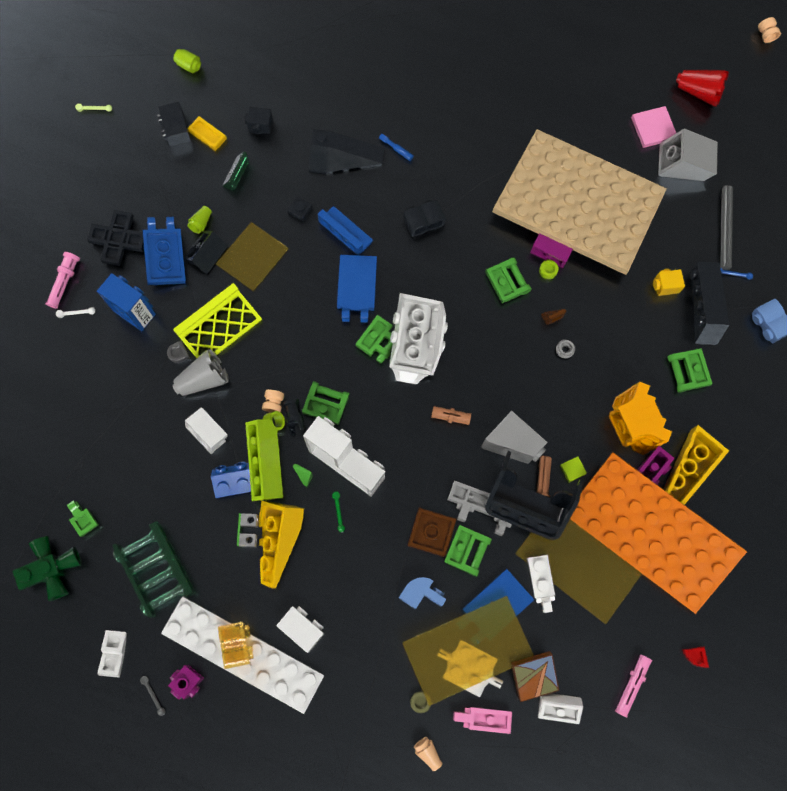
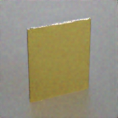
[216,222,289,291]

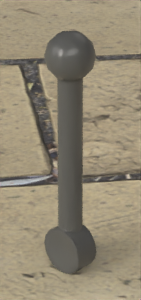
[140,676,166,716]

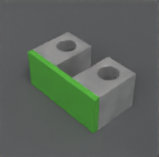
[237,513,259,547]

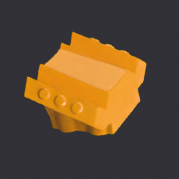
[609,382,672,455]

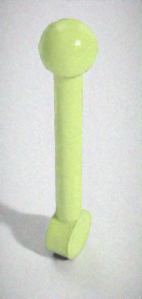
[75,104,112,112]

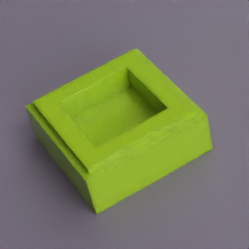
[560,457,587,483]

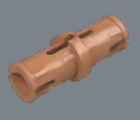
[431,406,471,425]

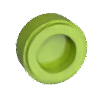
[539,260,559,279]

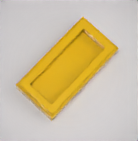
[187,116,227,151]

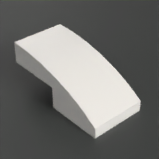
[98,630,127,678]

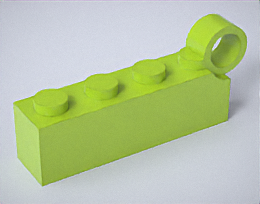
[245,411,285,501]

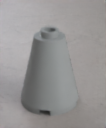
[172,349,229,396]

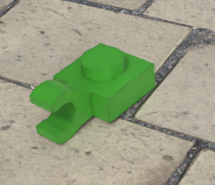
[67,500,99,537]

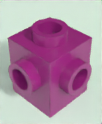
[168,665,204,700]

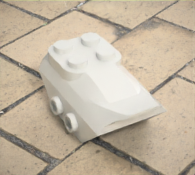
[389,293,448,384]

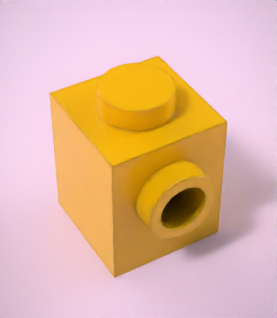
[653,269,685,296]

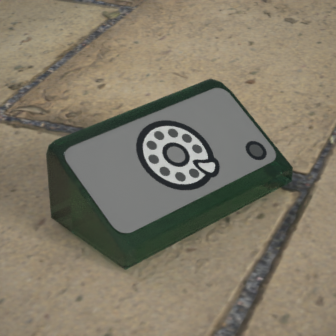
[222,151,249,191]

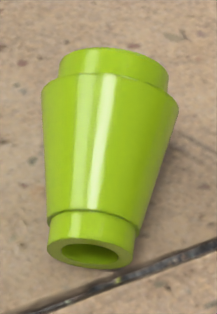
[187,206,212,234]

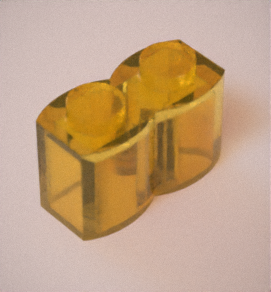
[218,621,254,669]

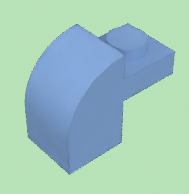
[399,577,446,609]

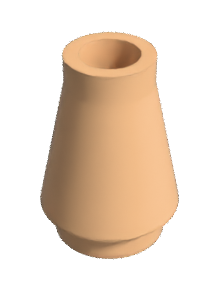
[414,737,443,771]

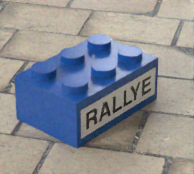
[97,273,156,331]

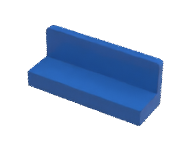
[318,206,372,256]

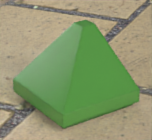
[293,464,313,487]

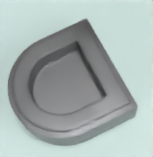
[167,340,190,363]

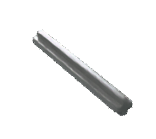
[720,185,733,270]

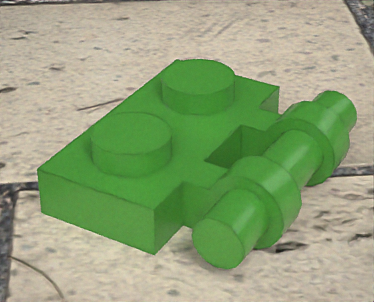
[356,315,393,364]

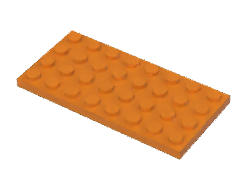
[570,452,747,614]

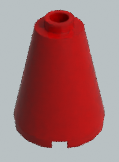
[676,70,729,107]

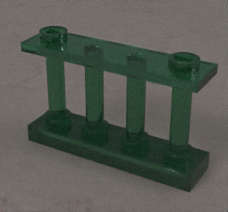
[112,521,196,618]

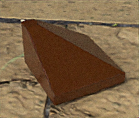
[541,309,566,325]

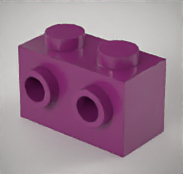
[637,446,675,485]

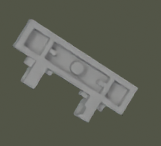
[447,481,511,536]

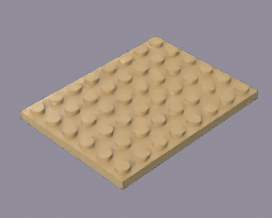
[492,129,667,275]

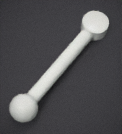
[56,307,95,318]

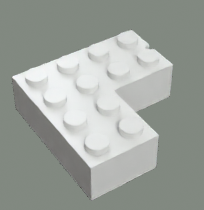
[303,416,385,497]

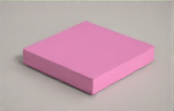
[631,106,676,148]

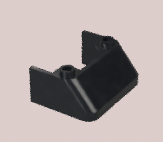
[485,451,584,540]

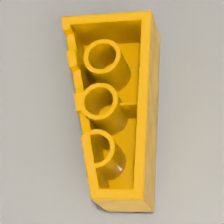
[663,425,729,505]

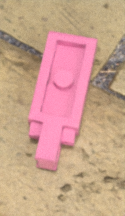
[453,707,512,734]

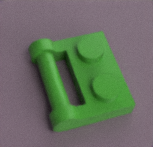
[485,258,532,303]
[667,348,712,393]
[302,381,350,425]
[444,525,492,577]

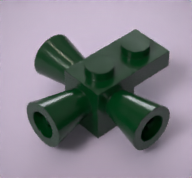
[13,536,82,601]

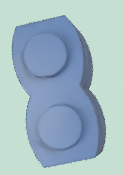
[752,298,787,344]

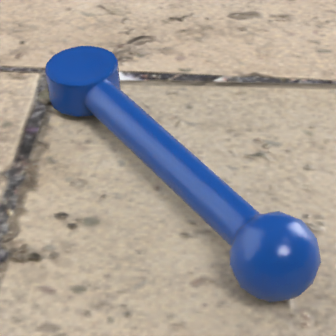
[721,268,753,280]

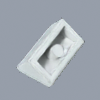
[538,693,583,724]

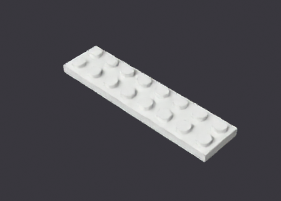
[161,597,324,714]

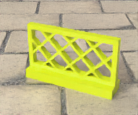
[173,283,262,358]

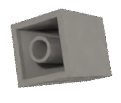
[658,129,718,181]
[481,411,548,464]

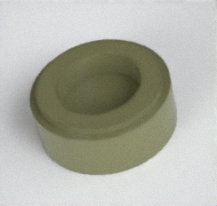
[410,691,431,713]

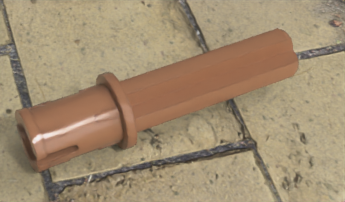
[537,456,552,498]

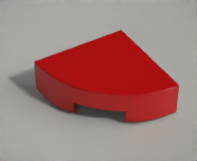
[683,647,709,668]

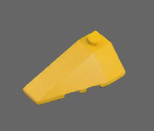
[259,501,304,588]

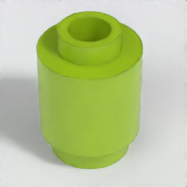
[173,49,201,73]

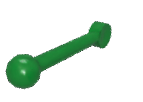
[332,492,345,532]

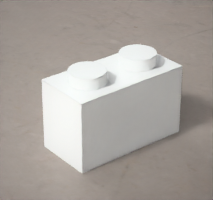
[276,606,325,653]

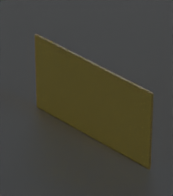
[515,519,642,624]
[403,596,534,706]

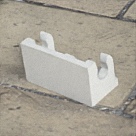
[185,407,227,454]

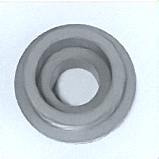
[556,340,575,358]

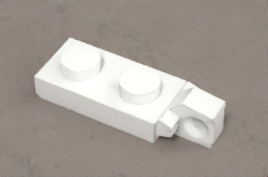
[527,555,555,613]

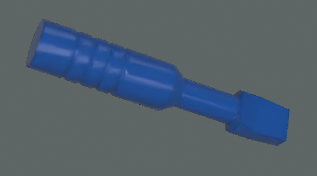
[379,133,414,161]

